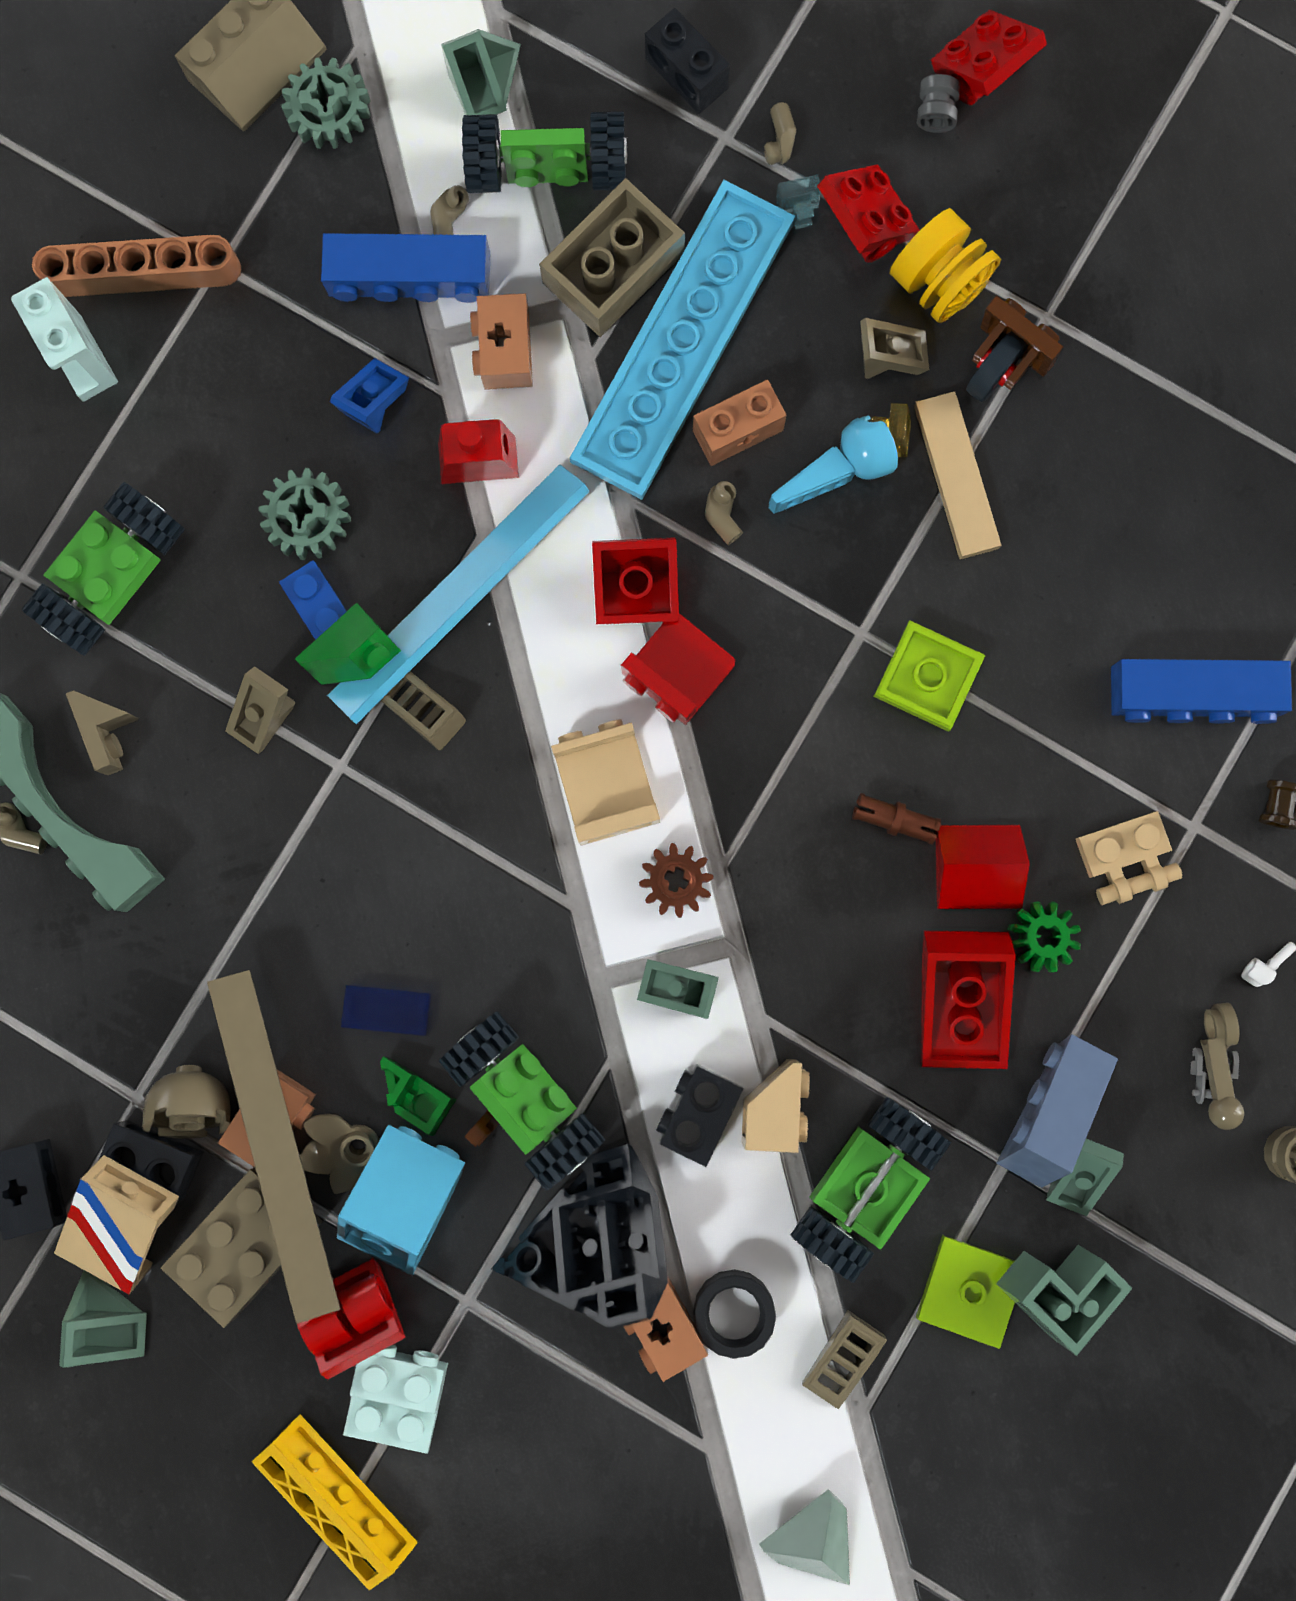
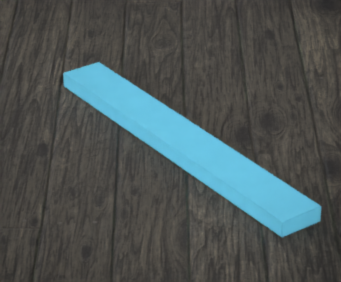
[327,464,590,724]

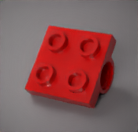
[931,9,1047,105]
[817,164,920,263]
[297,1258,406,1380]

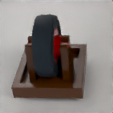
[966,295,1063,403]

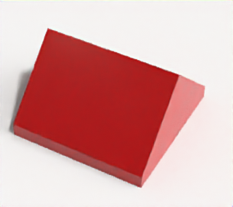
[592,537,679,625]
[935,825,1030,909]

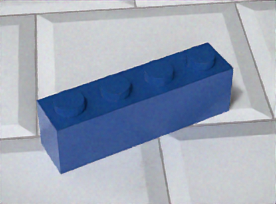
[321,233,490,303]
[1111,659,1292,724]

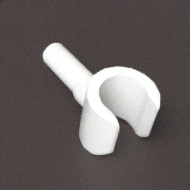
[1241,942,1296,987]

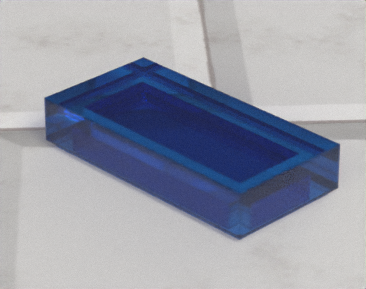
[341,985,431,1036]

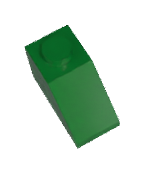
[295,603,401,685]

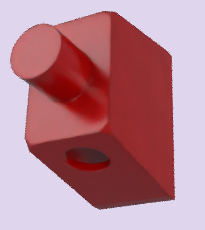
[438,419,519,484]

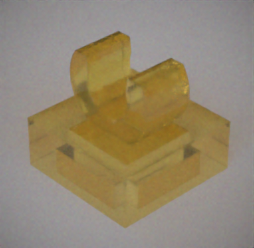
[870,403,911,457]

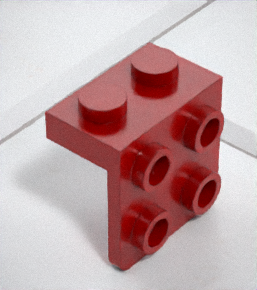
[621,614,735,725]

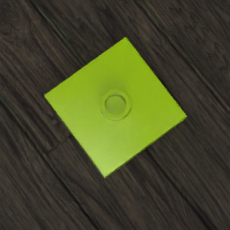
[873,620,985,732]
[916,1235,1015,1349]

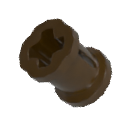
[1259,780,1296,830]

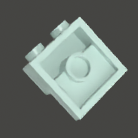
[343,1345,448,1454]

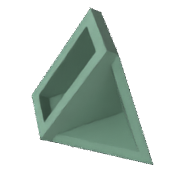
[441,29,521,115]
[59,1270,147,1368]
[759,1489,850,1585]

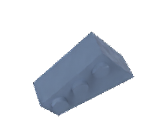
[996,1034,1118,1188]

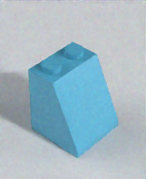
[337,1125,465,1276]

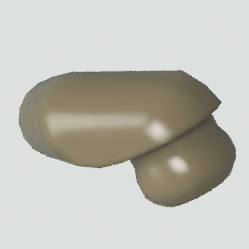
[764,102,796,165]
[430,185,469,235]
[705,481,743,545]
[0,802,47,855]

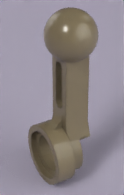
[1200,1002,1244,1130]

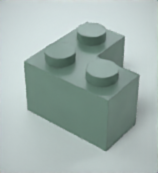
[996,1245,1133,1356]

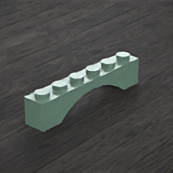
[0,693,165,912]

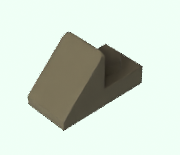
[860,318,929,379]
[225,666,295,754]
[66,690,138,775]

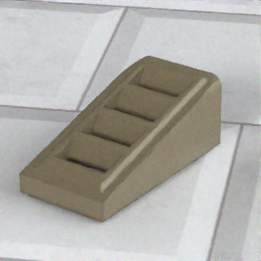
[380,671,466,750]
[802,1310,887,1410]

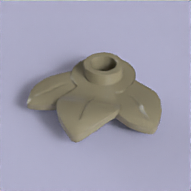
[300,1114,379,1194]

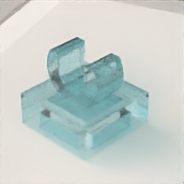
[776,175,821,229]

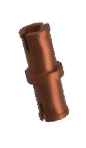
[852,793,941,845]

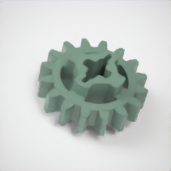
[281,58,371,149]
[258,468,351,560]

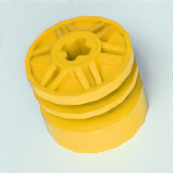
[889,208,1002,323]

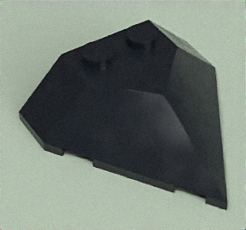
[491,1144,668,1329]

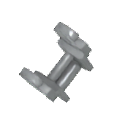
[1190,1048,1239,1104]

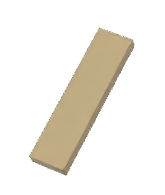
[914,391,1002,559]

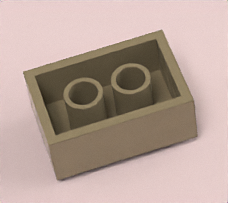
[539,178,685,337]
[161,1167,323,1328]

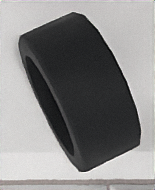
[693,1269,776,1359]

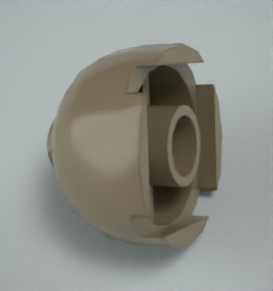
[143,1065,231,1139]

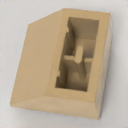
[741,1059,809,1153]

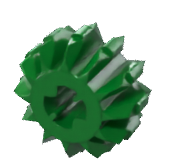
[1008,901,1081,972]

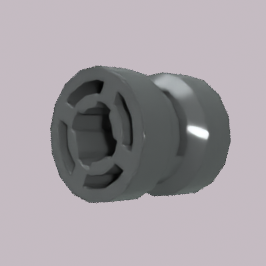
[917,74,961,133]

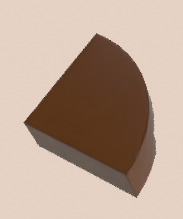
[465,1110,499,1147]

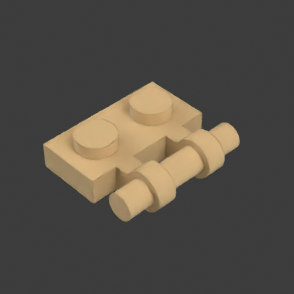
[1075,811,1182,905]

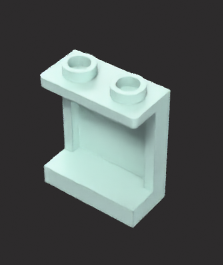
[11,277,118,402]

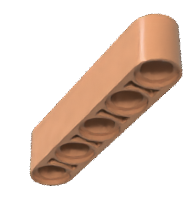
[32,235,241,297]

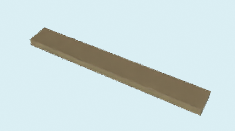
[207,970,340,1324]

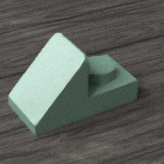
[637,959,719,1019]
[1047,1139,1124,1216]

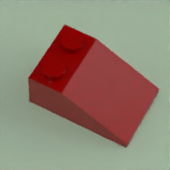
[921,931,1016,1069]

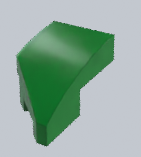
[380,1056,456,1136]

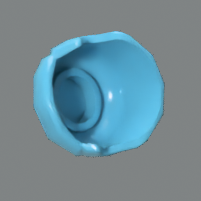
[840,415,898,480]

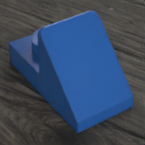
[330,358,409,434]

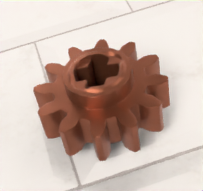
[639,843,714,918]

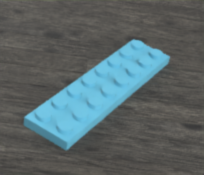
[570,180,795,500]

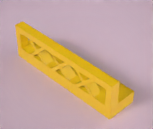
[252,1414,418,1591]

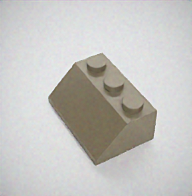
[175,0,327,132]

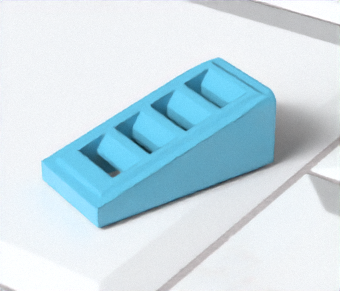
[769,447,855,514]

